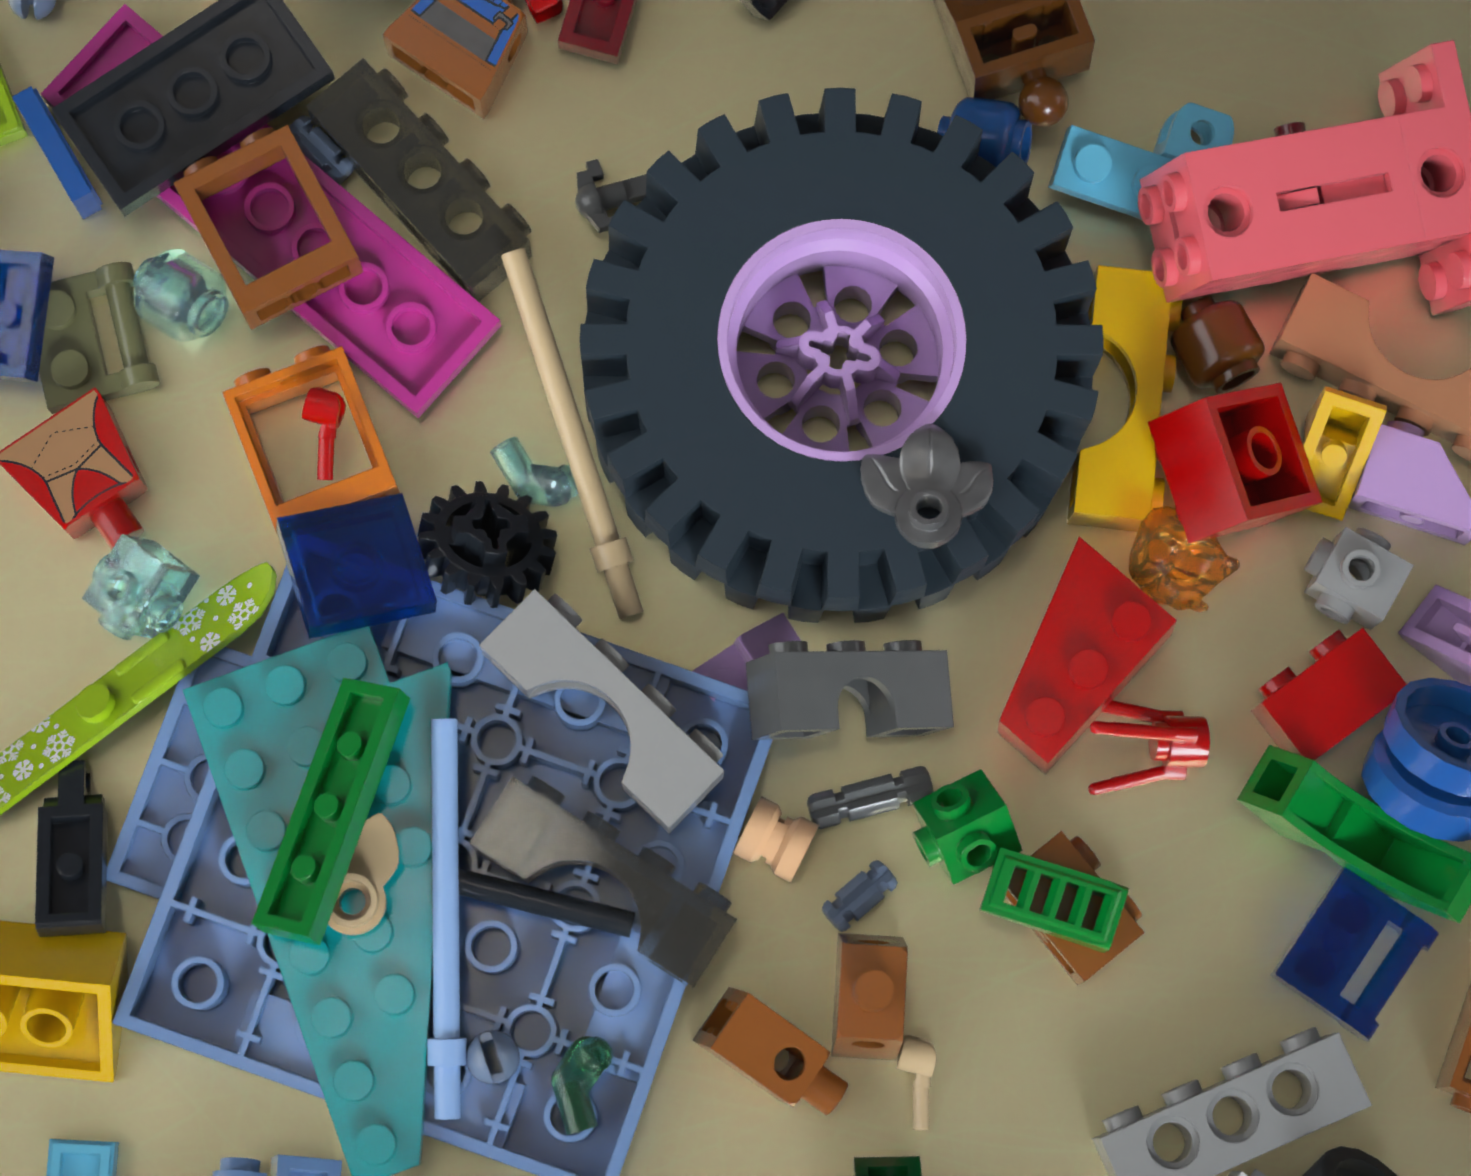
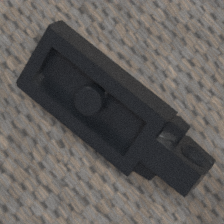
[35,760,108,937]

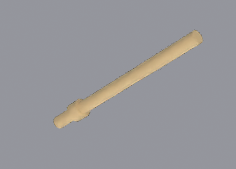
[501,248,643,619]

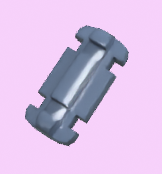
[289,115,354,185]
[822,860,898,932]

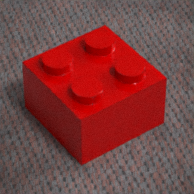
[1147,382,1323,544]

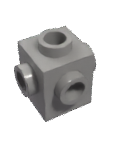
[1304,527,1414,630]

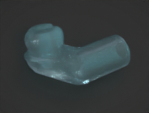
[490,437,578,507]

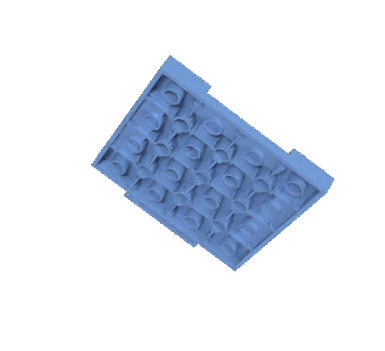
[107,533,773,1176]

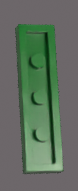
[251,678,411,945]

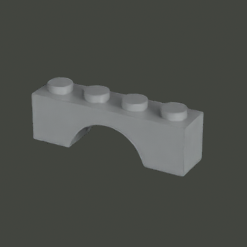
[479,589,724,834]

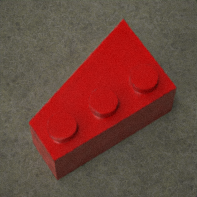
[998,536,1177,775]

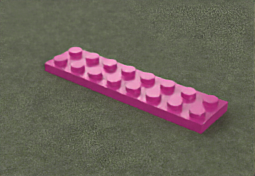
[40,4,501,419]

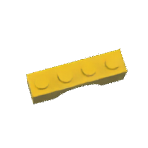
[1067,265,1182,532]

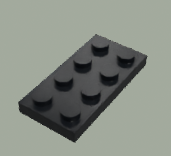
[51,0,335,217]

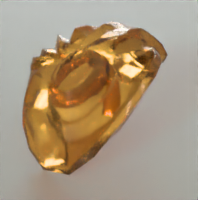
[1129,506,1240,612]

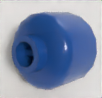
[937,97,1032,167]

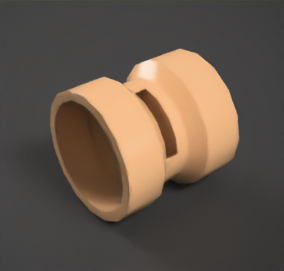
[733,796,819,883]

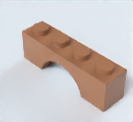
[1269,273,1471,461]

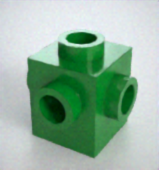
[912,769,1023,885]

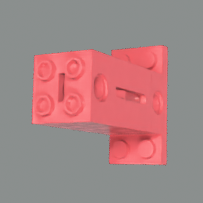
[1138,40,1471,316]

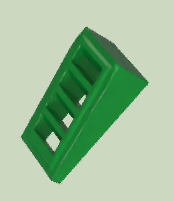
[979,847,1129,953]

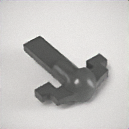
[575,159,647,233]

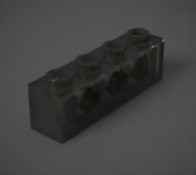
[306,58,532,302]

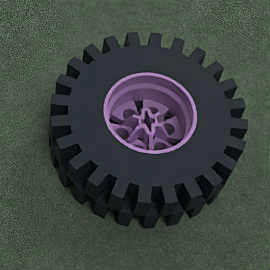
[580,88,1104,623]

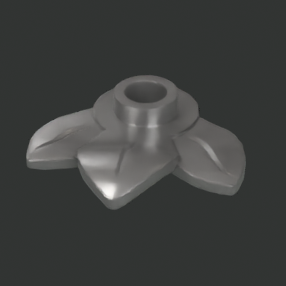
[861,423,993,549]

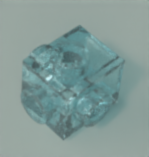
[82,534,200,640]

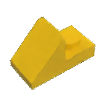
[1302,386,1387,521]

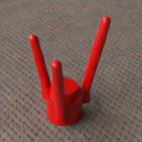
[1088,700,1210,795]

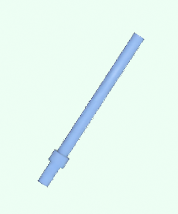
[427,719,467,1120]

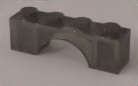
[469,776,737,990]

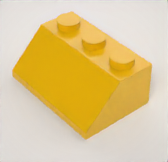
[0,920,128,1082]

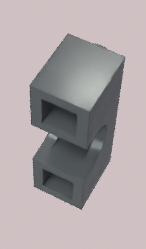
[746,640,954,740]

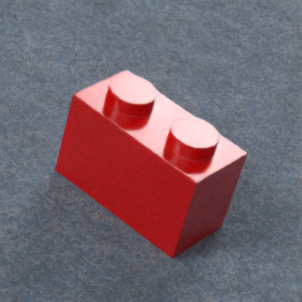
[1251,628,1407,761]

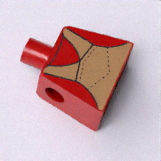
[0,387,148,552]

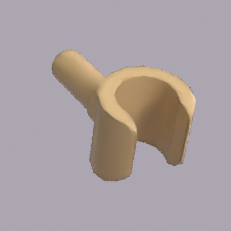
[896,1035,937,1130]

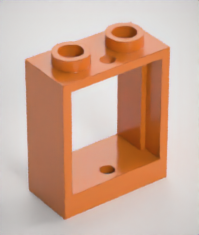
[222,345,402,544]

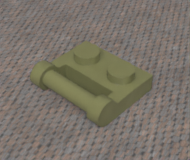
[20,262,160,414]

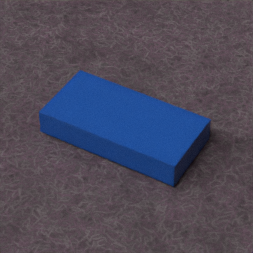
[12,86,103,219]

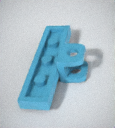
[1048,102,1234,220]

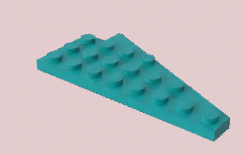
[183,623,452,1176]

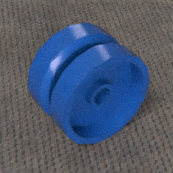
[1361,678,1471,842]

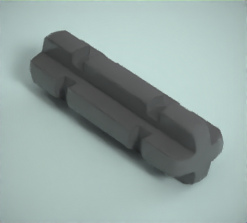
[807,766,934,829]

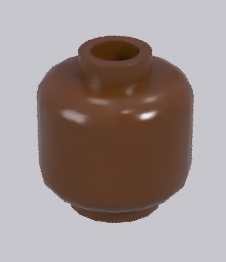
[1170,296,1265,394]

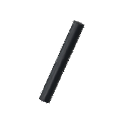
[459,868,636,937]

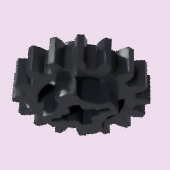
[416,481,557,608]

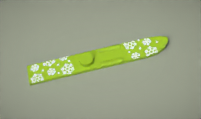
[0,562,277,815]

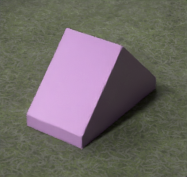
[1398,584,1471,686]

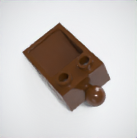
[933,0,1095,127]

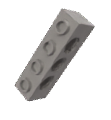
[1092,1027,1372,1176]

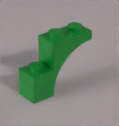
[1237,745,1471,924]

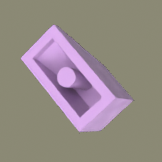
[1348,421,1471,545]

